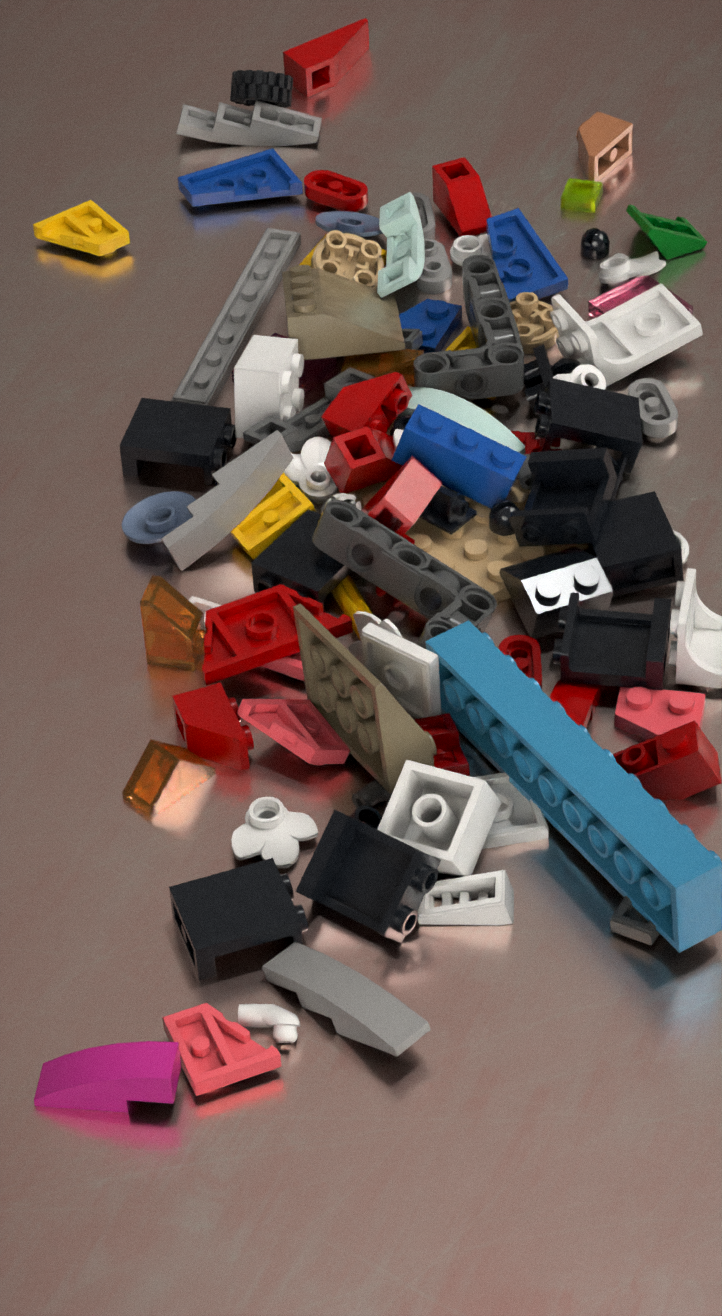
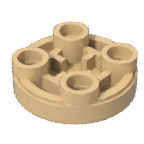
[310,230,384,289]
[509,292,559,354]

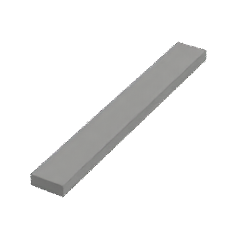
[171,228,301,406]

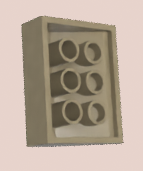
[282,265,405,360]
[293,604,437,794]

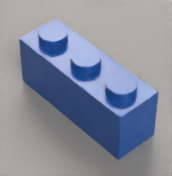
[392,404,527,509]

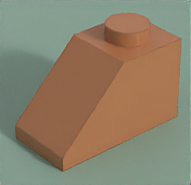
[576,111,633,186]

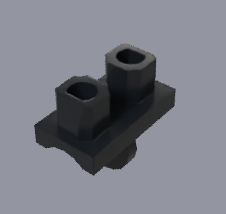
[524,344,581,410]

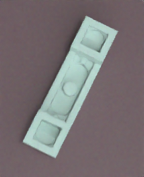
[377,192,425,298]
[394,387,526,454]

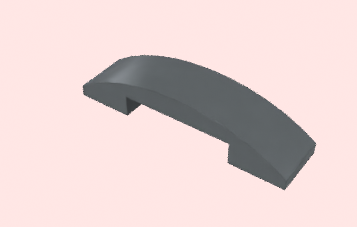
[243,367,375,452]

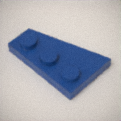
[178,148,303,206]
[486,208,568,302]

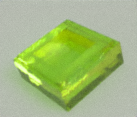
[561,178,603,213]

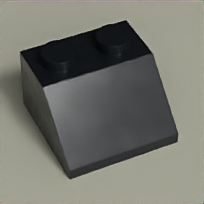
[499,547,613,639]

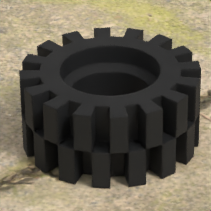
[230,70,293,108]

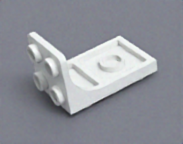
[550,283,703,387]
[669,568,722,688]

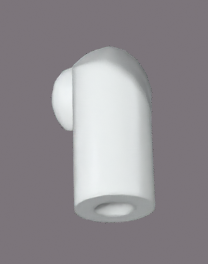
[238,1004,300,1043]

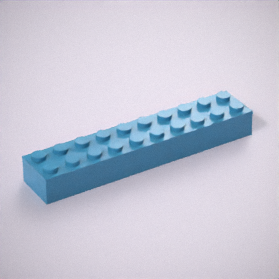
[425,620,722,953]

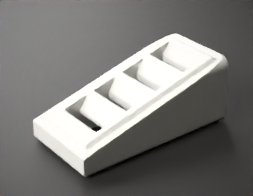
[417,870,514,926]

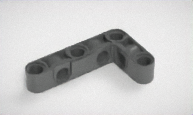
[414,255,524,400]
[312,500,497,649]

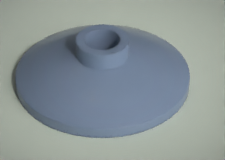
[315,211,383,238]
[122,491,196,544]

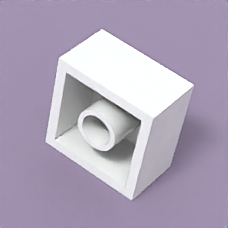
[234,335,304,439]
[377,760,501,878]

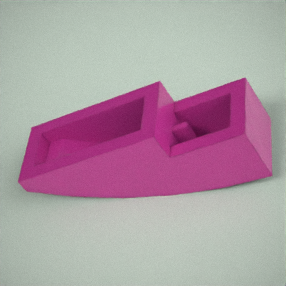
[34,1041,181,1113]

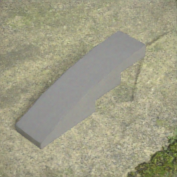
[176,100,322,146]
[161,430,293,572]
[262,942,431,1056]

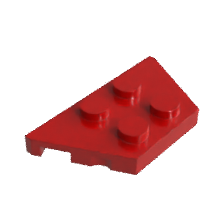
[202,584,353,686]

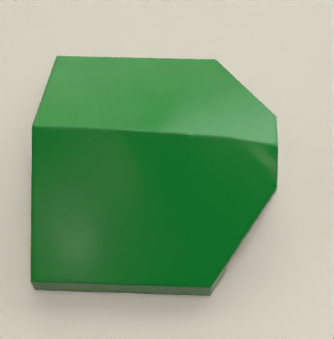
[626,204,707,260]

